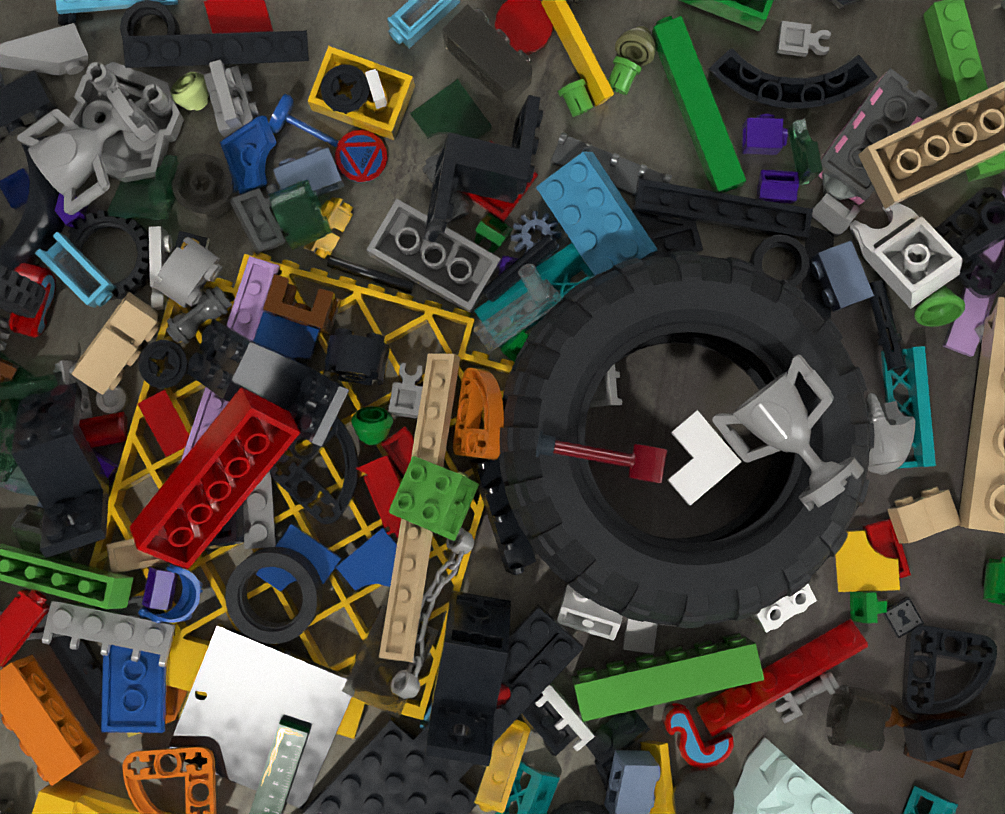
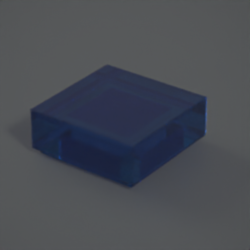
[0,168,30,209]

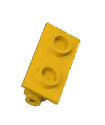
[303,197,353,259]

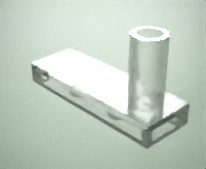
[473,264,562,353]

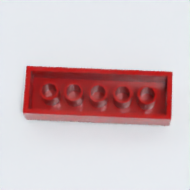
[130,387,301,570]

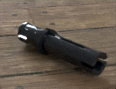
[869,280,907,371]

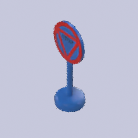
[269,94,388,183]

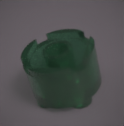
[269,179,332,250]

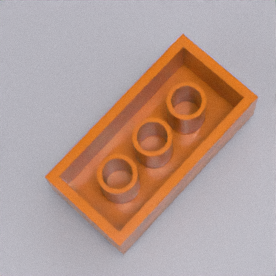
[0,655,100,786]

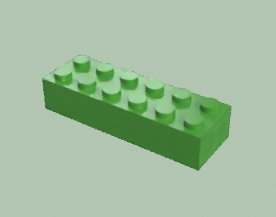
[571,633,764,722]

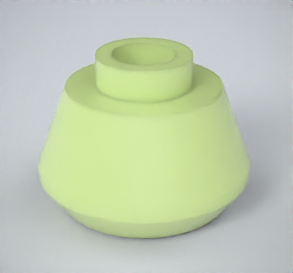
[171,72,209,111]

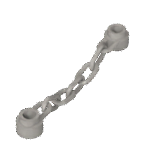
[391,527,474,699]

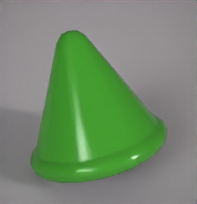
[914,285,965,327]

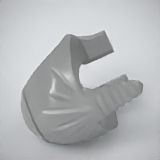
[866,393,916,475]

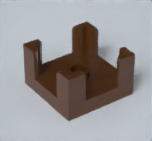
[263,274,341,334]

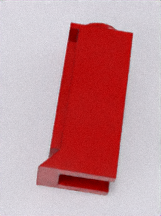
[355,455,401,538]
[0,589,50,668]

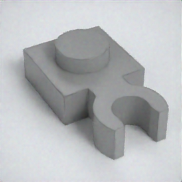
[776,21,831,57]
[388,362,423,419]

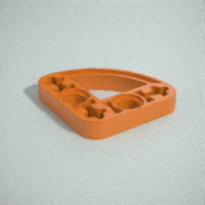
[453,368,504,460]
[123,746,217,814]

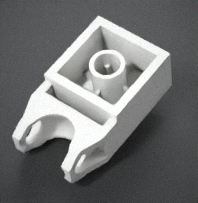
[850,203,962,309]

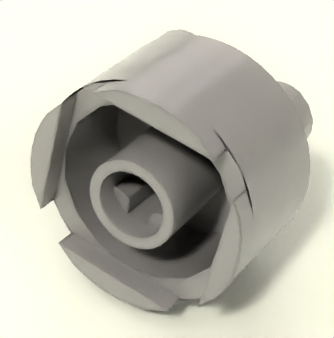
[153,237,223,308]

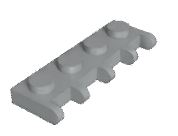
[42,600,176,667]

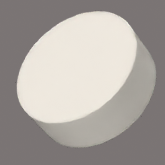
[96,385,128,414]

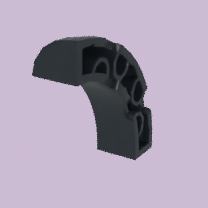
[708,48,878,109]
[0,136,65,271]

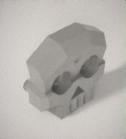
[60,61,184,183]

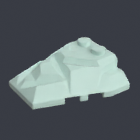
[724,737,854,814]

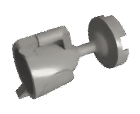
[17,83,156,215]
[712,354,864,511]

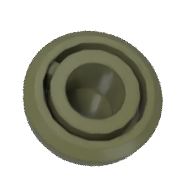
[615,26,656,67]

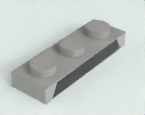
[243,472,277,549]

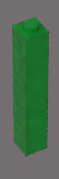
[651,16,746,193]

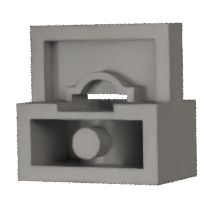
[204,60,260,138]

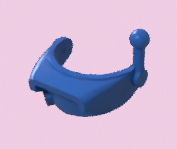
[138,564,203,623]

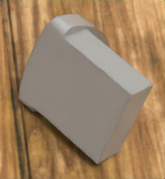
[812,193,861,237]

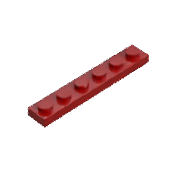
[695,619,868,737]

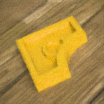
[835,530,900,592]

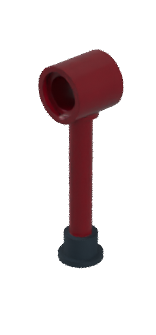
[535,430,667,484]

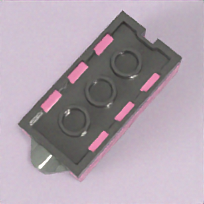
[812,68,939,206]

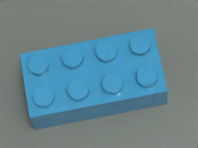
[536,152,658,276]

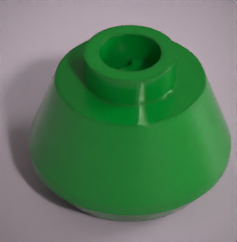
[351,406,393,445]

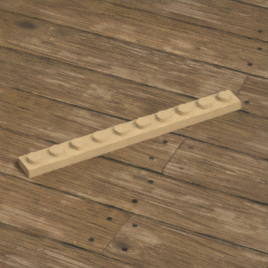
[379,354,460,662]

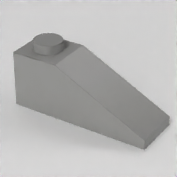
[0,23,88,75]

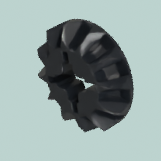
[321,65,370,114]
[138,340,188,389]

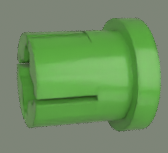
[608,56,642,95]
[557,79,594,117]

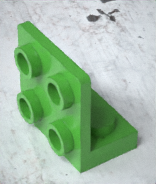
[389,456,479,541]

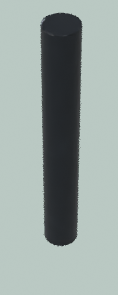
[327,255,415,294]

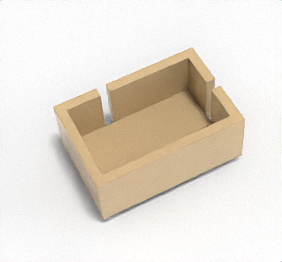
[71,292,160,395]

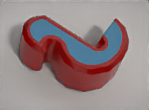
[9,263,56,338]
[662,703,734,769]

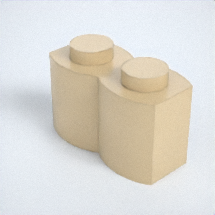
[887,486,961,544]

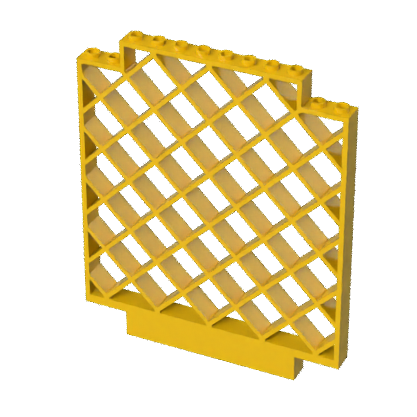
[78,251,515,739]

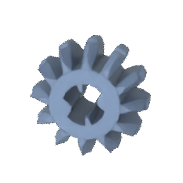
[511,211,561,259]

